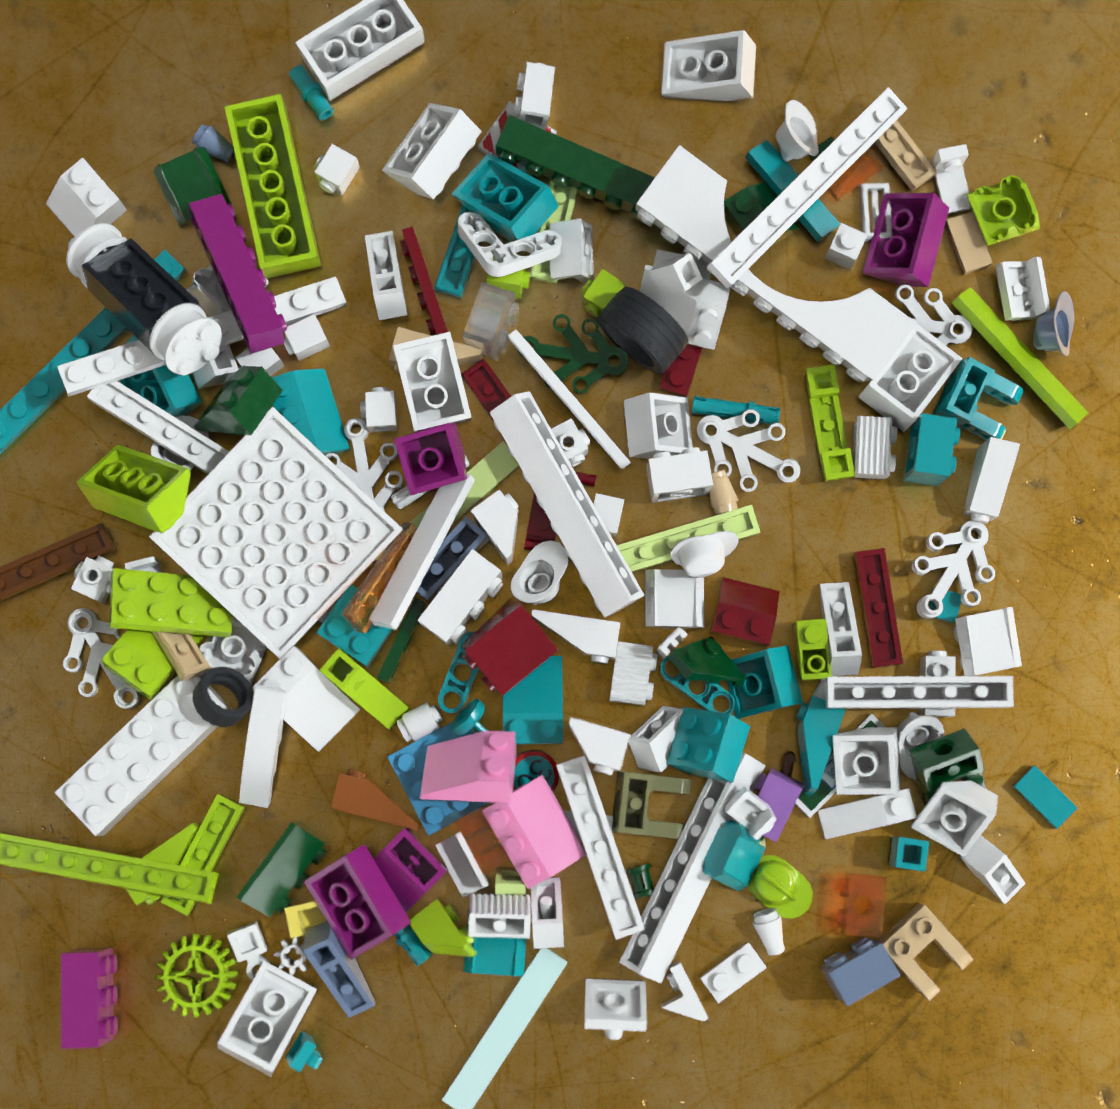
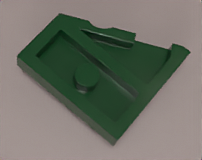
[669,636,747,687]

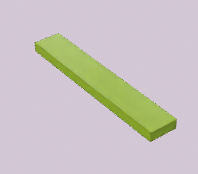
[952,287,1088,430]

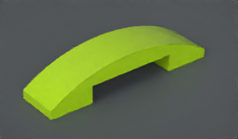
[805,364,855,481]

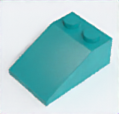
[452,153,559,242]
[503,656,563,745]

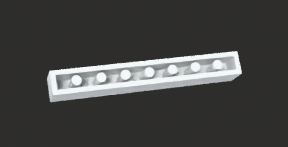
[490,391,645,617]
[619,752,765,983]

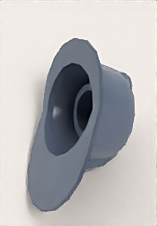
[1033,292,1074,356]

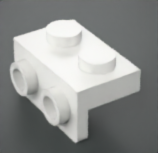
[995,257,1050,321]

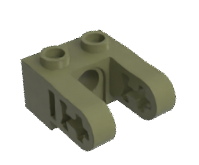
[612,771,692,839]

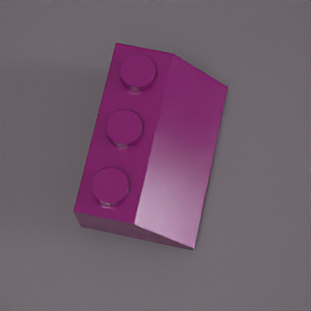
[863,193,949,287]

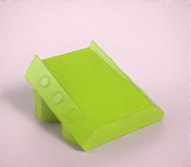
[966,175,1040,246]

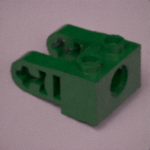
[909,728,985,807]

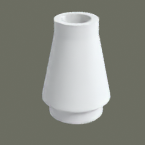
[752,908,785,955]

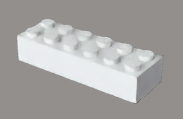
[55,676,233,836]

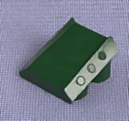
[153,147,231,227]

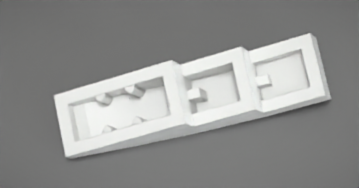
[239,685,286,808]

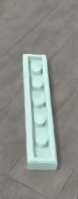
[442,948,568,1109]

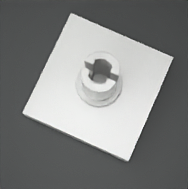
[585,979,647,1040]

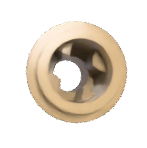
[710,470,739,514]

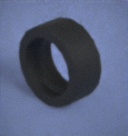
[192,666,254,727]

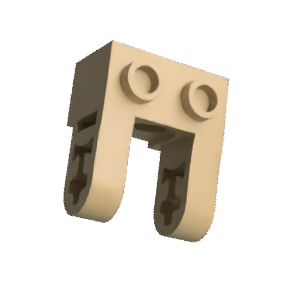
[878,903,973,1001]

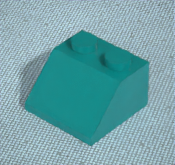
[727,645,803,719]

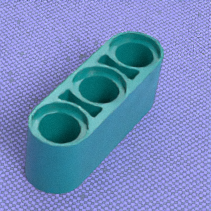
[438,631,480,715]
[659,655,735,714]

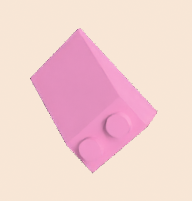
[420,731,517,803]

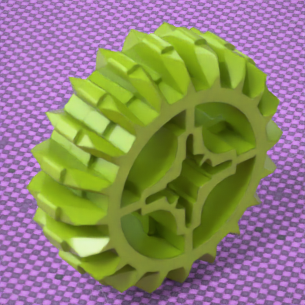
[155,933,238,1017]

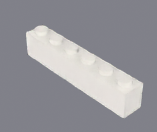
[825,676,1014,709]

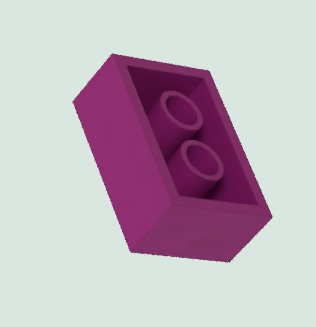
[304,844,411,960]
[61,947,118,1049]

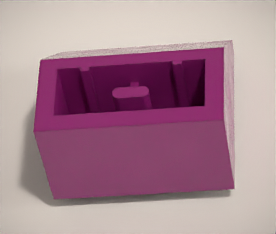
[374,828,448,913]

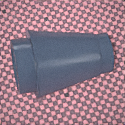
[192,124,235,163]

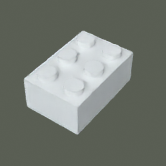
[418,549,503,647]

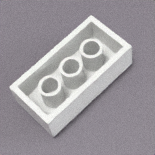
[295,0,425,101]

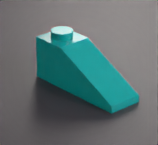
[796,695,846,796]

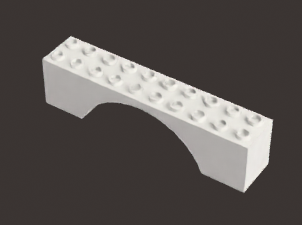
[635,145,917,382]

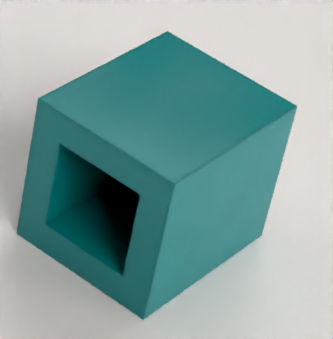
[889,836,929,872]

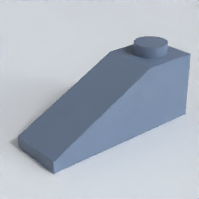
[303,921,375,1018]

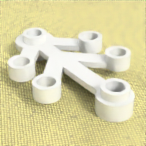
[895,285,972,345]
[697,409,800,492]
[325,418,403,512]
[912,520,995,620]
[63,608,140,709]

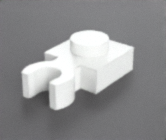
[227,921,270,980]

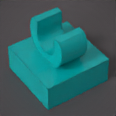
[285,1031,323,1072]

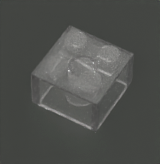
[463,282,520,361]

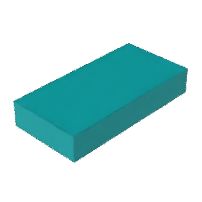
[1012,765,1078,829]

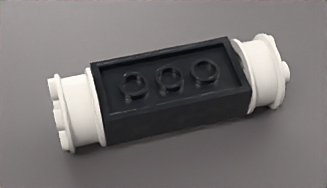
[66,223,222,375]

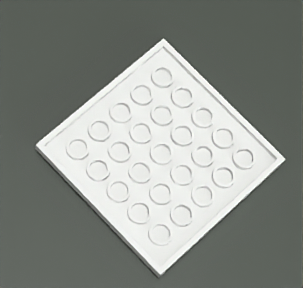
[150,407,404,659]

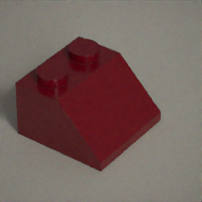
[709,577,780,648]

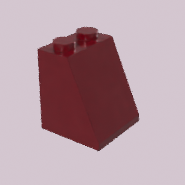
[462,596,558,696]

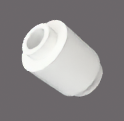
[397,702,443,742]

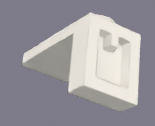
[931,144,971,214]

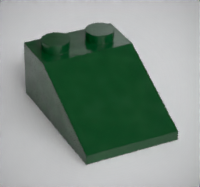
[193,366,283,436]

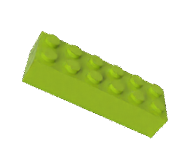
[225,94,321,279]

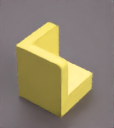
[285,900,327,938]

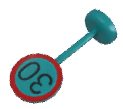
[450,698,560,792]

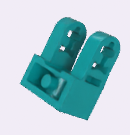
[933,357,1024,440]

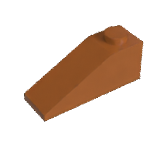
[330,769,421,831]

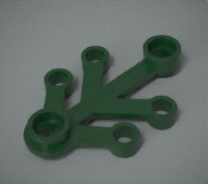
[518,314,628,394]

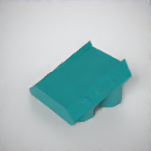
[704,820,766,891]
[463,909,526,976]

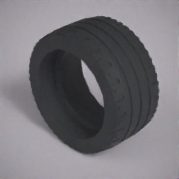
[597,286,688,374]

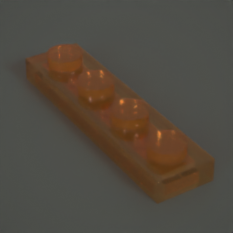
[342,522,417,634]

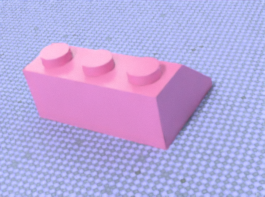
[482,775,586,889]

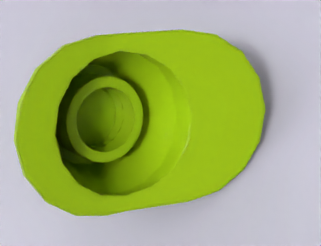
[748,855,813,919]

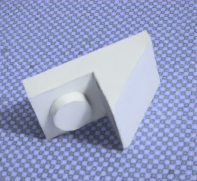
[661,960,709,1021]

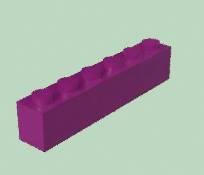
[189,194,287,354]

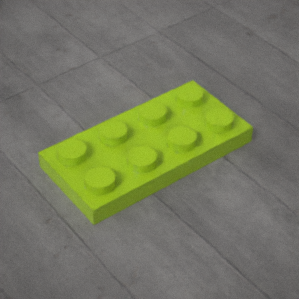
[109,568,232,637]

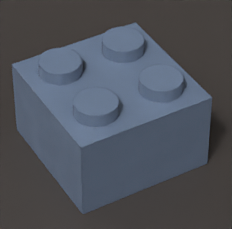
[820,937,901,1006]

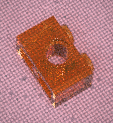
[455,807,510,875]
[837,872,886,938]

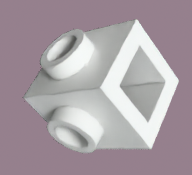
[551,418,590,467]
[71,556,114,604]

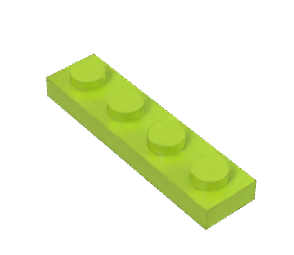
[161,794,245,916]

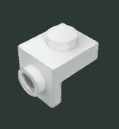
[724,786,776,840]

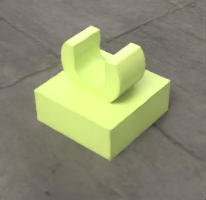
[495,867,526,896]

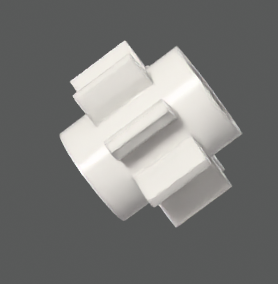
[275,937,308,975]

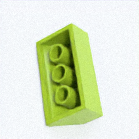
[76,444,191,534]

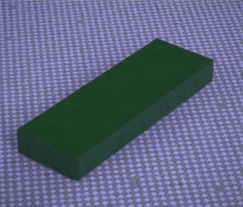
[377,598,427,684]

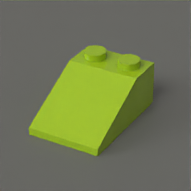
[101,629,206,701]

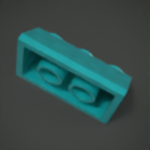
[120,335,202,417]
[272,368,351,455]

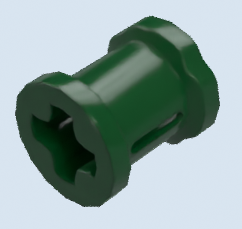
[625,863,655,899]

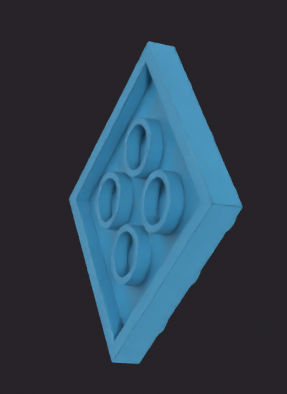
[388,722,491,836]

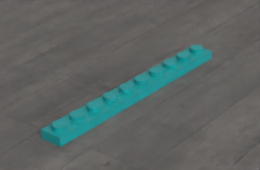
[0,249,187,455]

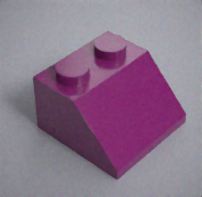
[394,422,467,496]

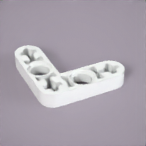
[458,212,562,277]

